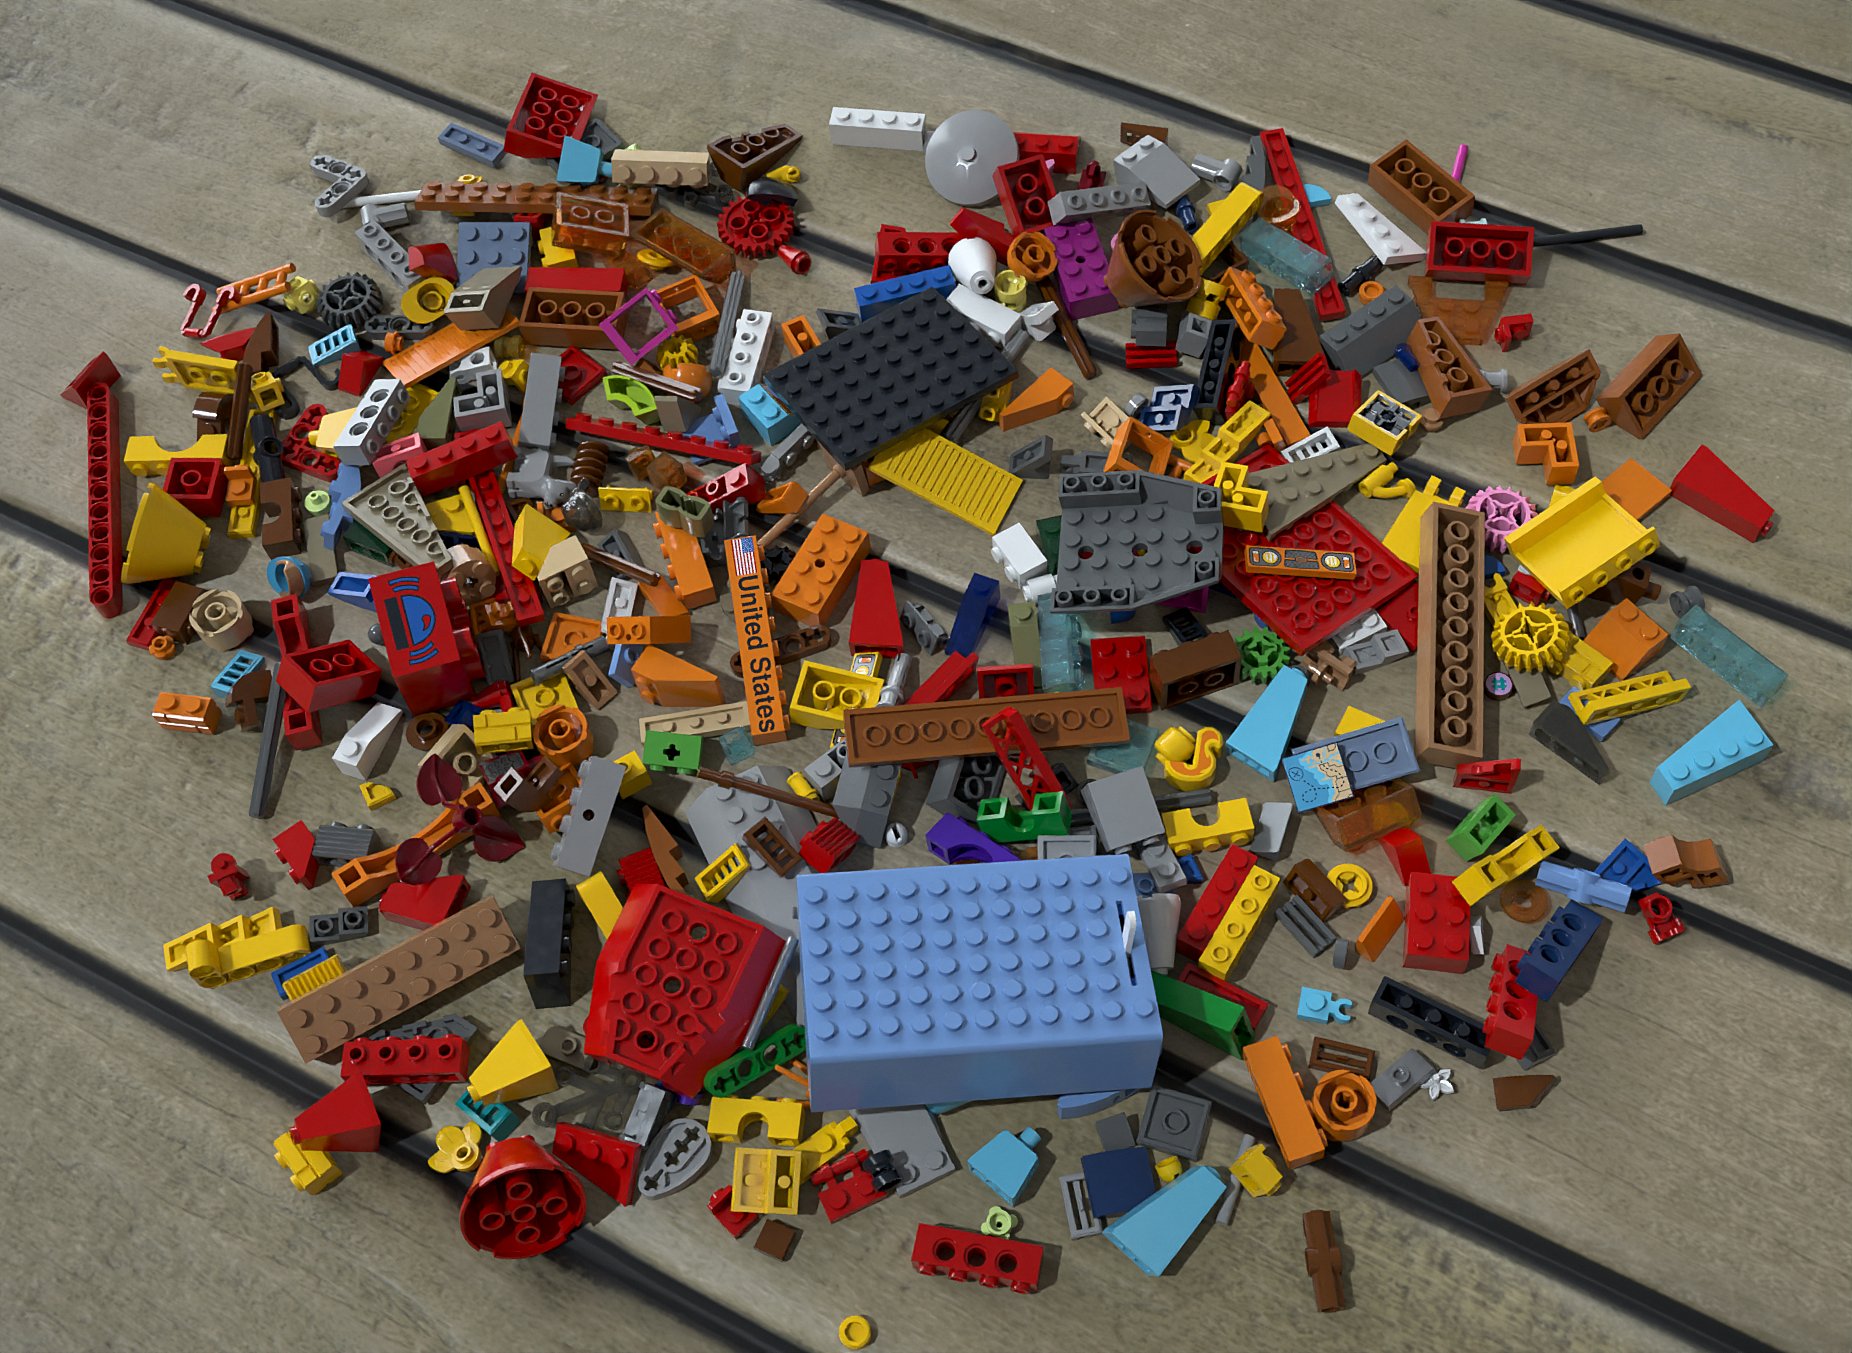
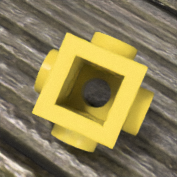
[282,276,320,314]

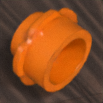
[384,331,404,355]
[149,635,176,660]

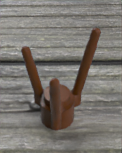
[510,625,543,683]

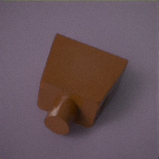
[1588,561,1661,605]

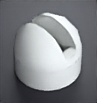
[885,822,908,847]

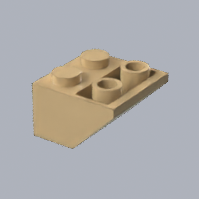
[537,535,599,609]

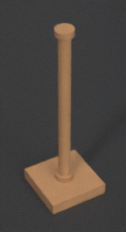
[727,442,870,569]

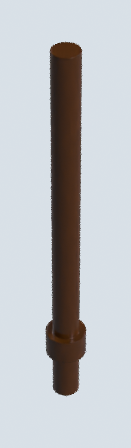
[697,766,839,819]

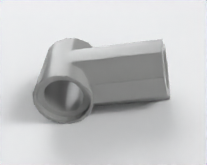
[1191,153,1243,192]
[361,202,410,229]

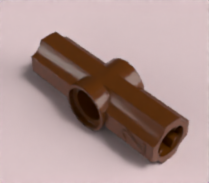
[1302,1210,1346,1314]

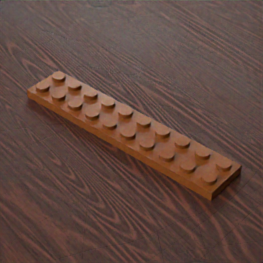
[414,181,659,216]
[843,687,1130,768]

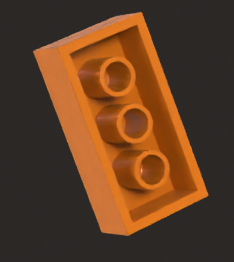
[771,513,871,626]

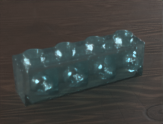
[1239,217,1334,295]
[1037,593,1085,693]
[1670,605,1788,708]

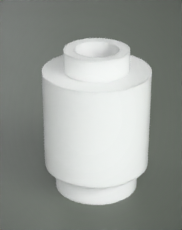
[1022,574,1057,605]

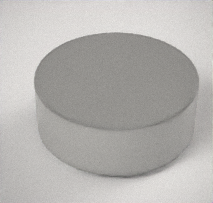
[1124,393,1149,418]

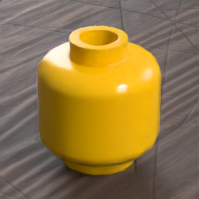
[1154,726,1196,765]

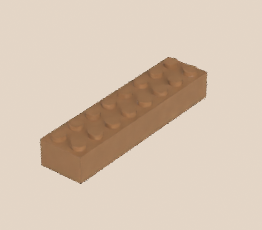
[277,894,521,1064]

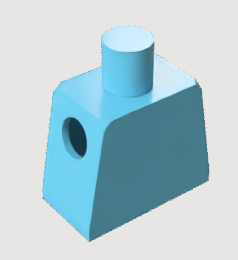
[556,136,612,186]
[967,1127,1041,1207]

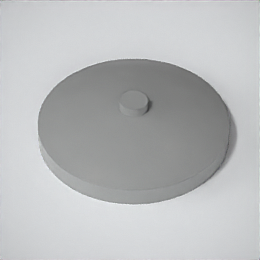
[925,110,1020,207]

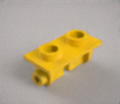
[598,485,654,513]

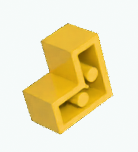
[1214,462,1269,532]

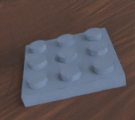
[456,222,532,295]

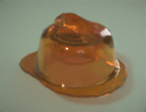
[1256,185,1300,233]

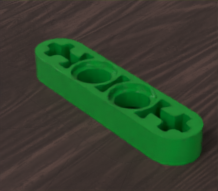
[704,1023,806,1098]

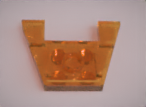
[1408,275,1508,346]

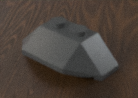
[832,752,902,849]

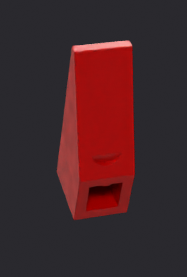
[686,463,766,514]

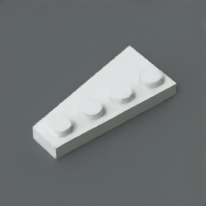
[1335,193,1426,265]

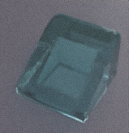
[718,726,755,765]

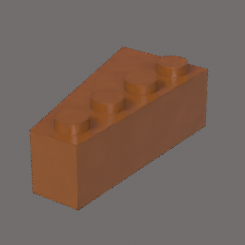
[1406,316,1492,419]

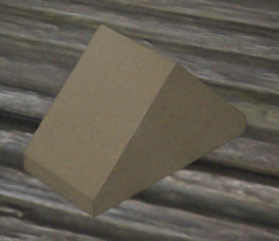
[654,396,701,432]

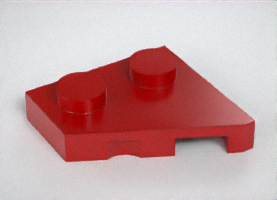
[1453,758,1521,794]

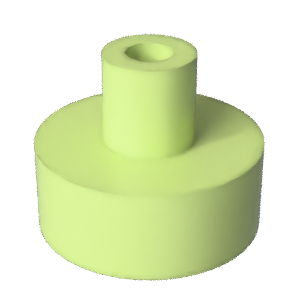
[304,490,332,517]

